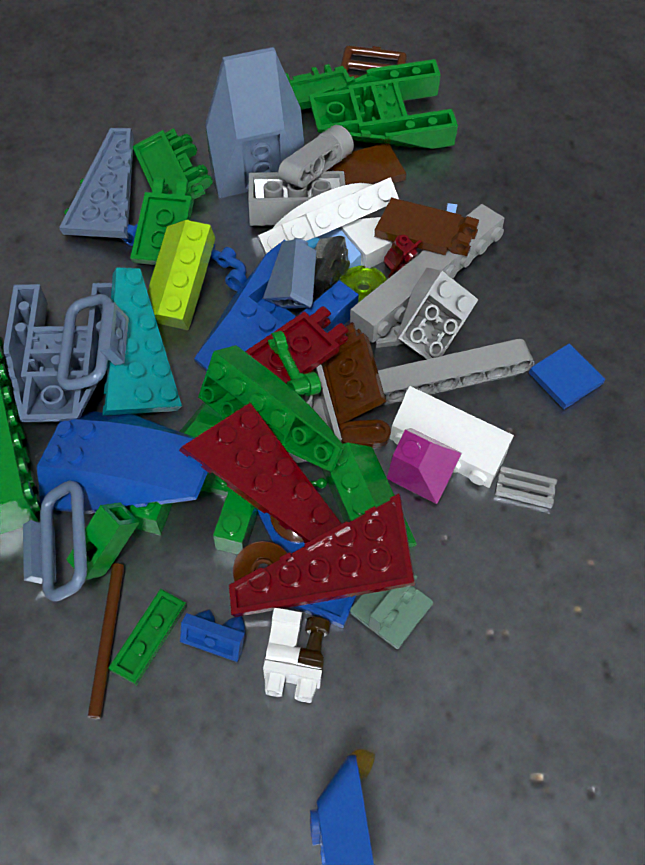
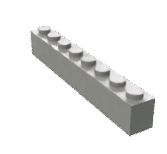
[350,204,505,343]

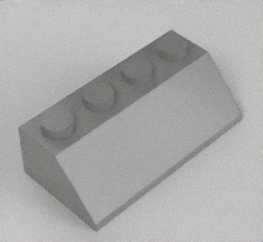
[248,171,345,226]

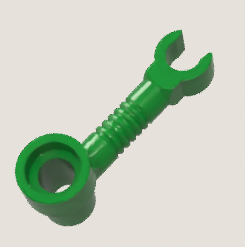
[268,331,321,396]

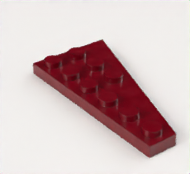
[229,493,416,617]

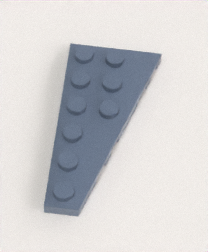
[59,128,134,238]

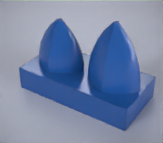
[180,609,245,662]

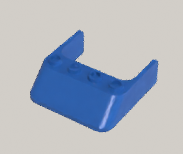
[310,755,374,865]

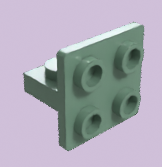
[350,574,433,649]

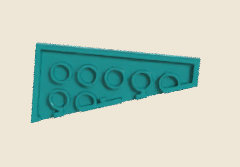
[102,267,182,416]

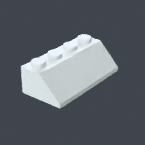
[390,386,514,488]

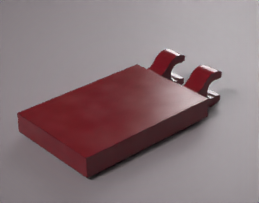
[245,306,349,384]

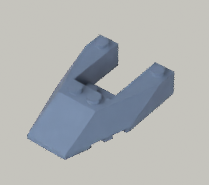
[3,283,112,422]

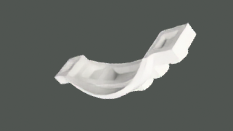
[258,177,399,255]

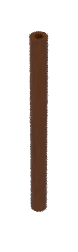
[88,563,124,719]

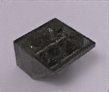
[313,235,350,299]

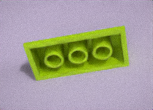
[147,220,216,330]

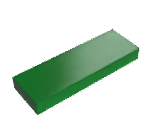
[108,589,187,686]

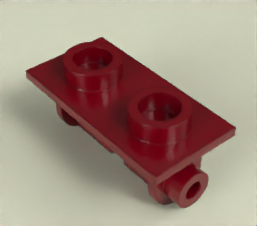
[384,234,422,278]

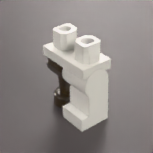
[263,608,331,703]

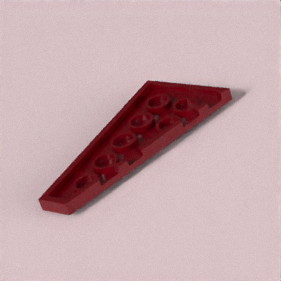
[179,403,342,543]

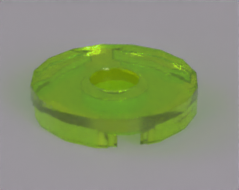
[340,266,387,303]

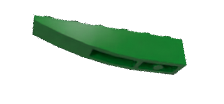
[198,345,344,472]

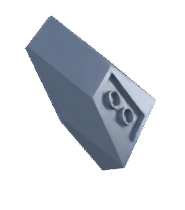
[205,47,305,198]

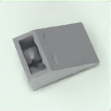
[397,268,478,359]

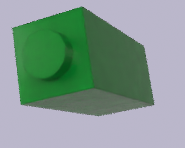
[66,502,139,580]

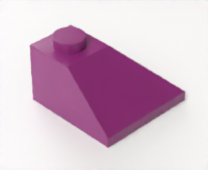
[387,428,462,504]

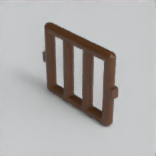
[341,46,407,78]

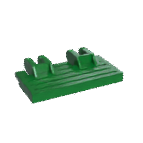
[285,64,349,110]
[133,128,213,199]

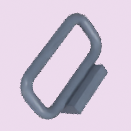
[57,294,129,390]
[23,480,87,602]

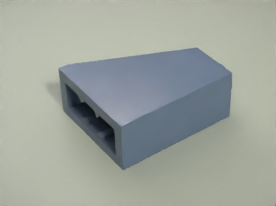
[263,238,316,309]

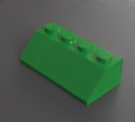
[321,442,417,548]

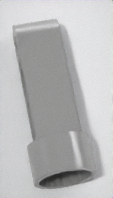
[278,125,354,188]

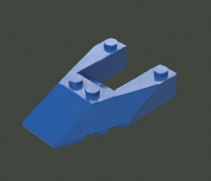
[194,239,359,371]

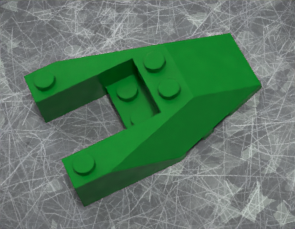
[309,59,458,149]
[129,402,259,555]

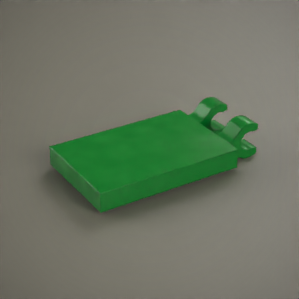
[130,177,194,265]

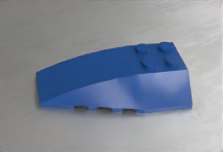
[37,411,208,514]

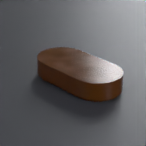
[338,419,391,448]

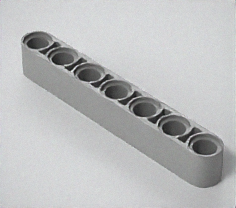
[377,339,535,407]

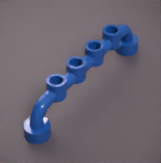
[121,224,247,291]

